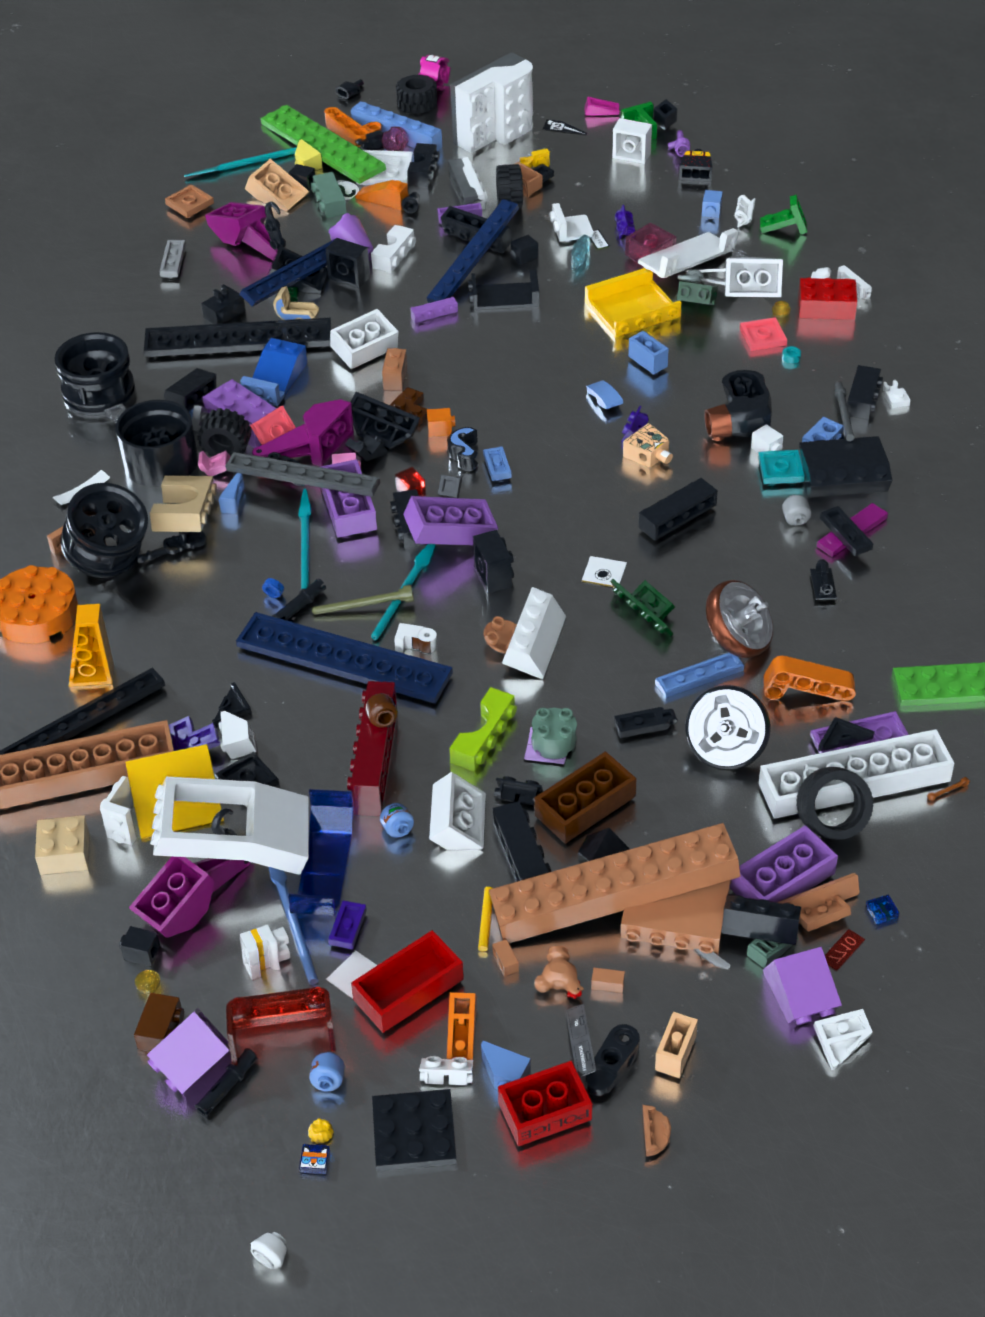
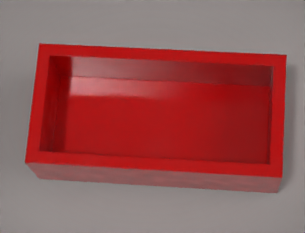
[351,930,464,1033]

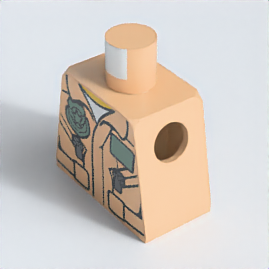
[623,423,673,467]

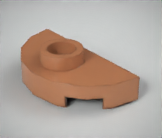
[642,1105,671,1157]

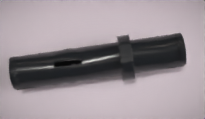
[272,578,326,621]
[195,1048,258,1117]

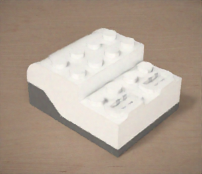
[451,52,533,153]

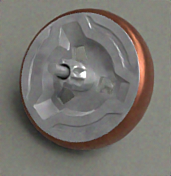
[706,580,773,658]

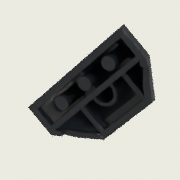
[350,392,421,450]

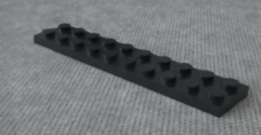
[144,317,331,357]

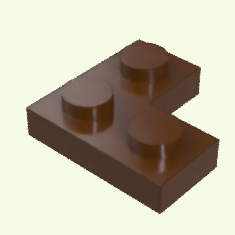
[390,387,427,426]

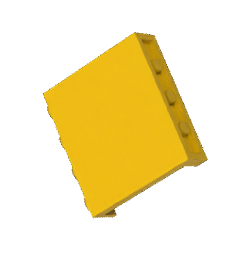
[585,268,681,338]

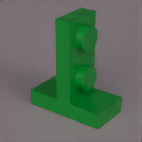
[621,102,657,140]
[760,194,807,234]

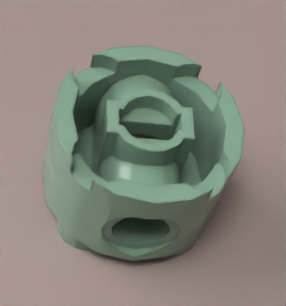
[531,708,577,759]

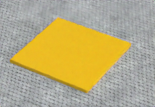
[125,744,224,839]

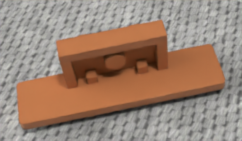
[777,873,859,931]

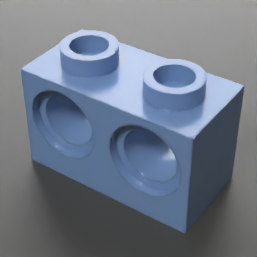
[802,417,844,442]

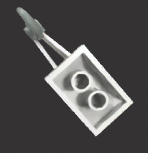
[677,257,783,297]

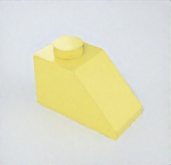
[295,139,323,171]

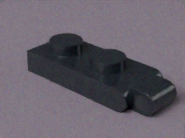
[614,707,678,738]

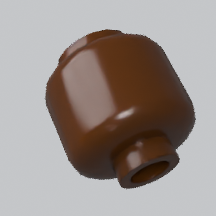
[365,693,398,728]

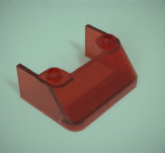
[226,987,336,1065]

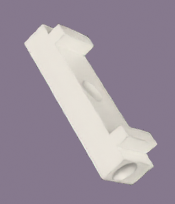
[837,265,872,299]

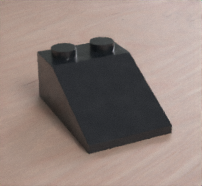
[267,246,328,294]

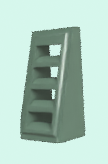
[747,937,798,968]

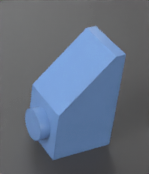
[481,1041,531,1090]

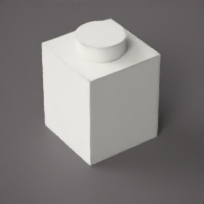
[751,424,783,452]

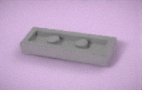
[159,240,186,278]

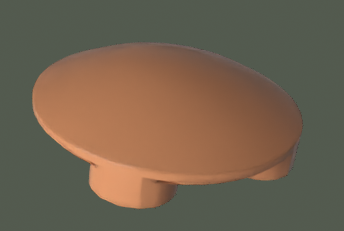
[484,616,517,654]

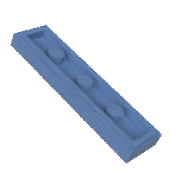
[655,653,744,698]

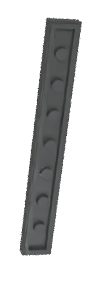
[225,452,381,497]

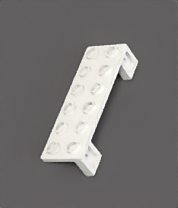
[638,228,739,278]

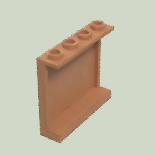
[621,880,731,954]

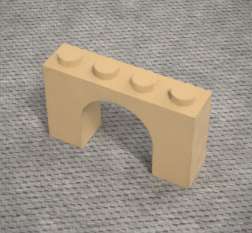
[150,476,217,532]

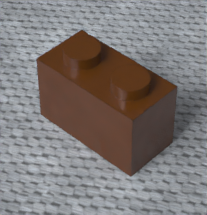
[134,992,184,1051]

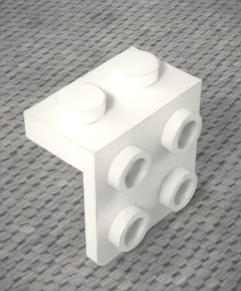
[549,203,594,242]
[100,776,136,846]

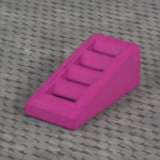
[584,97,620,116]

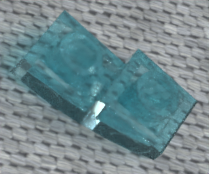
[571,234,590,271]

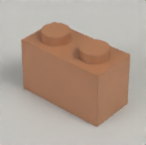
[382,348,407,391]

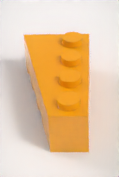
[69,604,114,687]

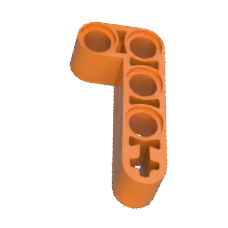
[324,107,382,147]
[763,656,856,701]

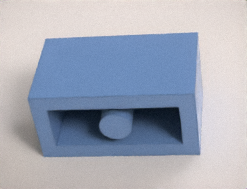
[628,331,669,374]

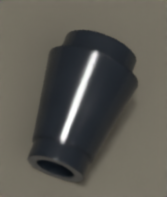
[402,192,420,213]

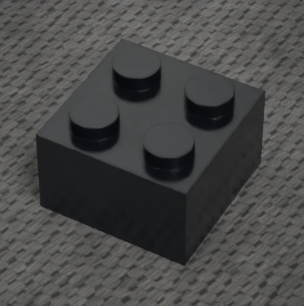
[325,238,370,288]
[473,530,514,594]

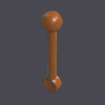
[927,777,970,801]

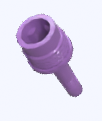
[668,130,690,157]

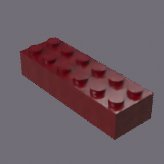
[347,681,397,816]

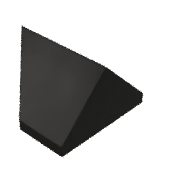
[578,828,630,861]

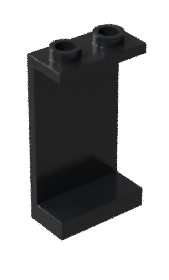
[468,270,540,310]

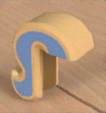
[273,287,319,320]

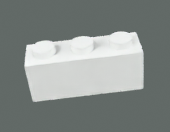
[429,772,486,850]

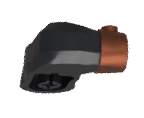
[704,370,772,441]

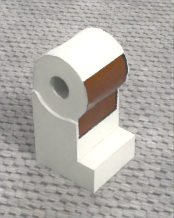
[395,623,437,654]

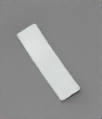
[53,470,110,505]

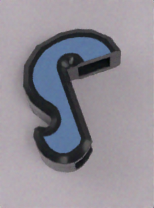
[447,427,478,471]

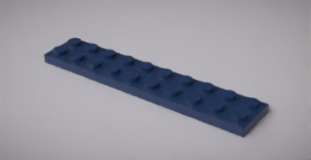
[236,612,453,704]

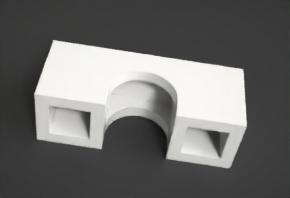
[371,225,416,273]

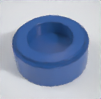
[262,578,284,598]

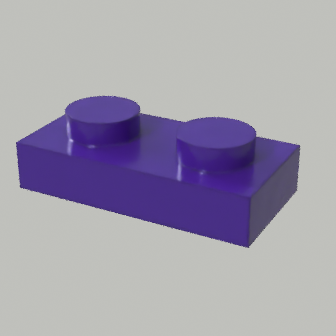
[328,900,367,950]

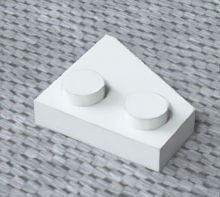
[813,1009,872,1071]

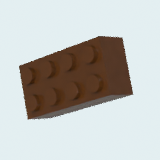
[534,751,637,843]

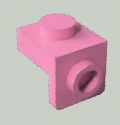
[198,451,230,476]

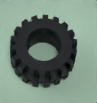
[396,75,437,114]
[496,164,523,208]
[197,408,252,457]

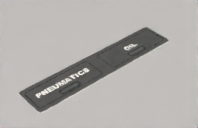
[565,1004,596,1077]

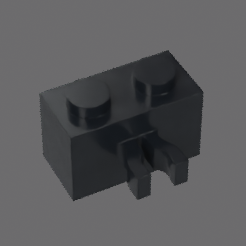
[201,284,246,324]

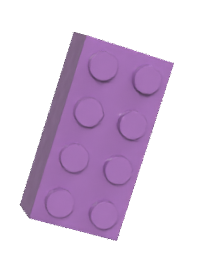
[203,379,277,448]
[321,459,377,538]
[403,496,498,545]
[730,825,838,903]

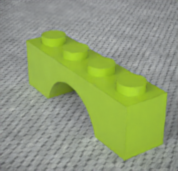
[449,687,517,772]

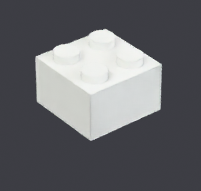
[613,118,652,164]

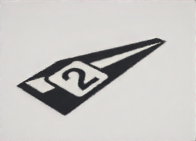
[543,119,587,135]

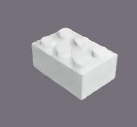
[330,309,399,369]

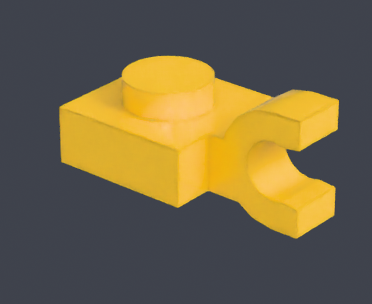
[520,148,550,168]

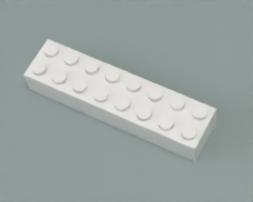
[759,729,954,819]

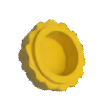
[308,1118,334,1144]

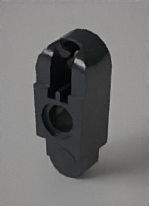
[586,1024,640,1096]

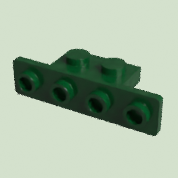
[610,579,675,637]

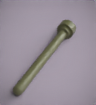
[312,585,414,615]

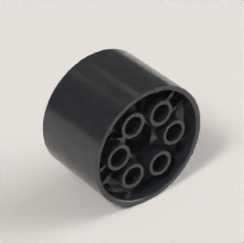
[115,400,198,487]

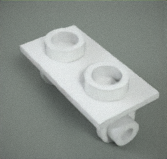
[734,195,756,228]
[419,1056,473,1085]

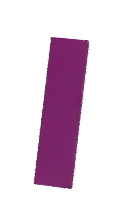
[817,503,888,557]

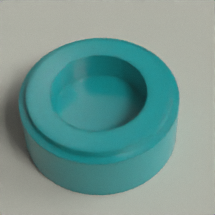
[782,346,801,363]

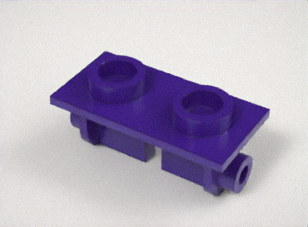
[615,205,636,239]
[621,406,649,443]

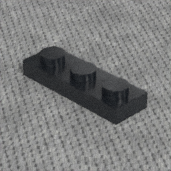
[820,506,873,556]

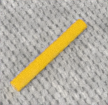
[478,886,493,952]

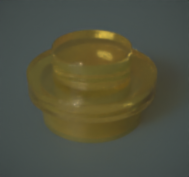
[772,301,791,318]
[135,970,160,994]

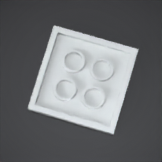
[356,150,413,186]

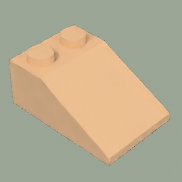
[245,159,309,212]

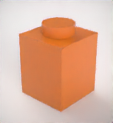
[427,408,455,437]

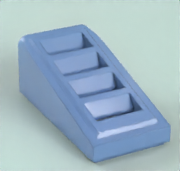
[219,473,245,514]

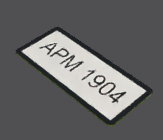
[590,229,610,249]

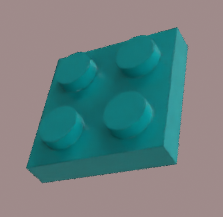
[758,450,805,484]

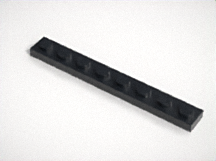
[0,667,165,755]

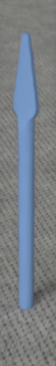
[269,867,319,985]

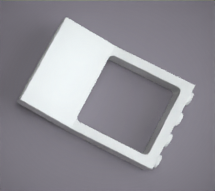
[150,776,308,875]

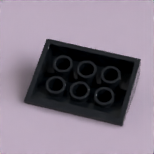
[799,436,893,498]

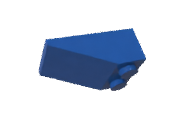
[252,338,307,397]

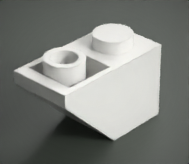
[219,711,257,759]

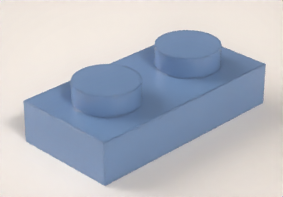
[483,447,511,481]

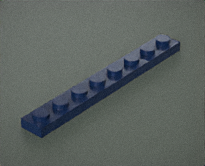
[427,199,519,303]
[239,239,335,307]

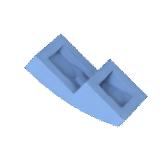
[586,380,623,409]

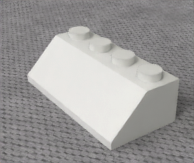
[502,587,566,680]

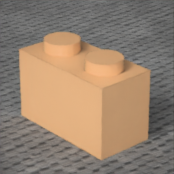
[655,1012,698,1078]

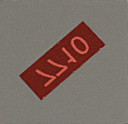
[825,929,865,970]

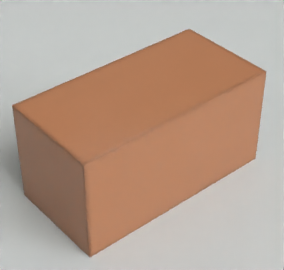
[492,939,519,977]
[591,968,625,993]

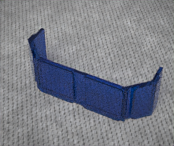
[288,789,354,916]

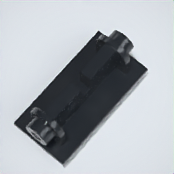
[810,559,837,600]
[494,776,544,806]

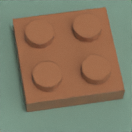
[165,184,214,218]

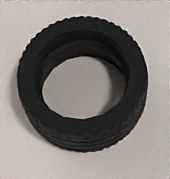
[796,767,874,840]

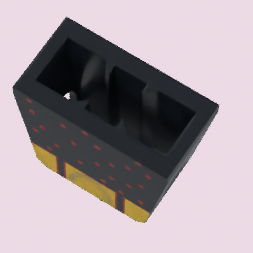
[679,149,712,182]

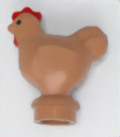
[534,946,584,999]

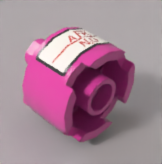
[418,54,451,91]

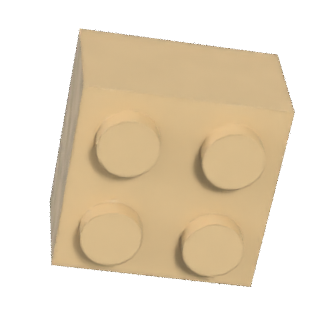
[35,815,89,875]

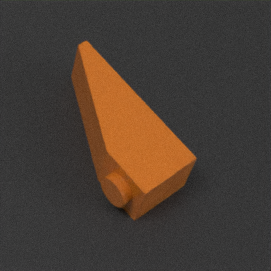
[355,180,408,210]
[447,992,477,1070]

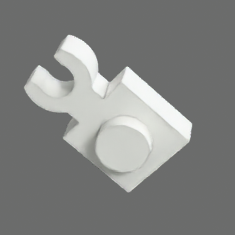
[883,380,910,409]

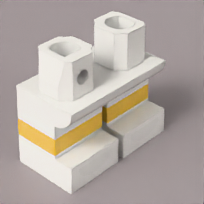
[240,925,290,981]

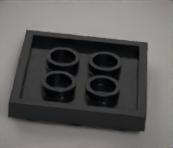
[372,1089,457,1172]

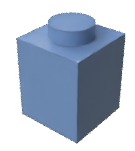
[702,190,723,218]

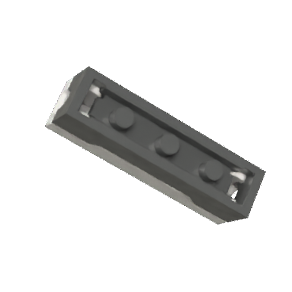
[448,157,487,210]

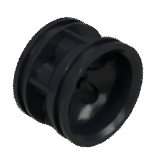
[54,332,135,416]
[60,483,148,578]

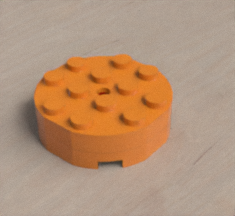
[0,565,79,644]

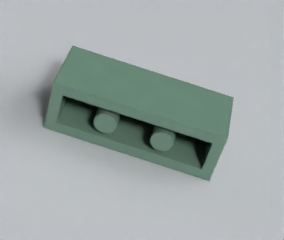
[311,172,347,218]

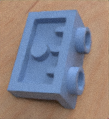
[240,376,285,407]

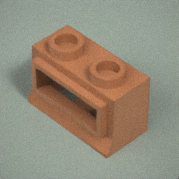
[515,162,542,198]

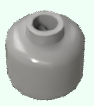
[782,495,811,526]

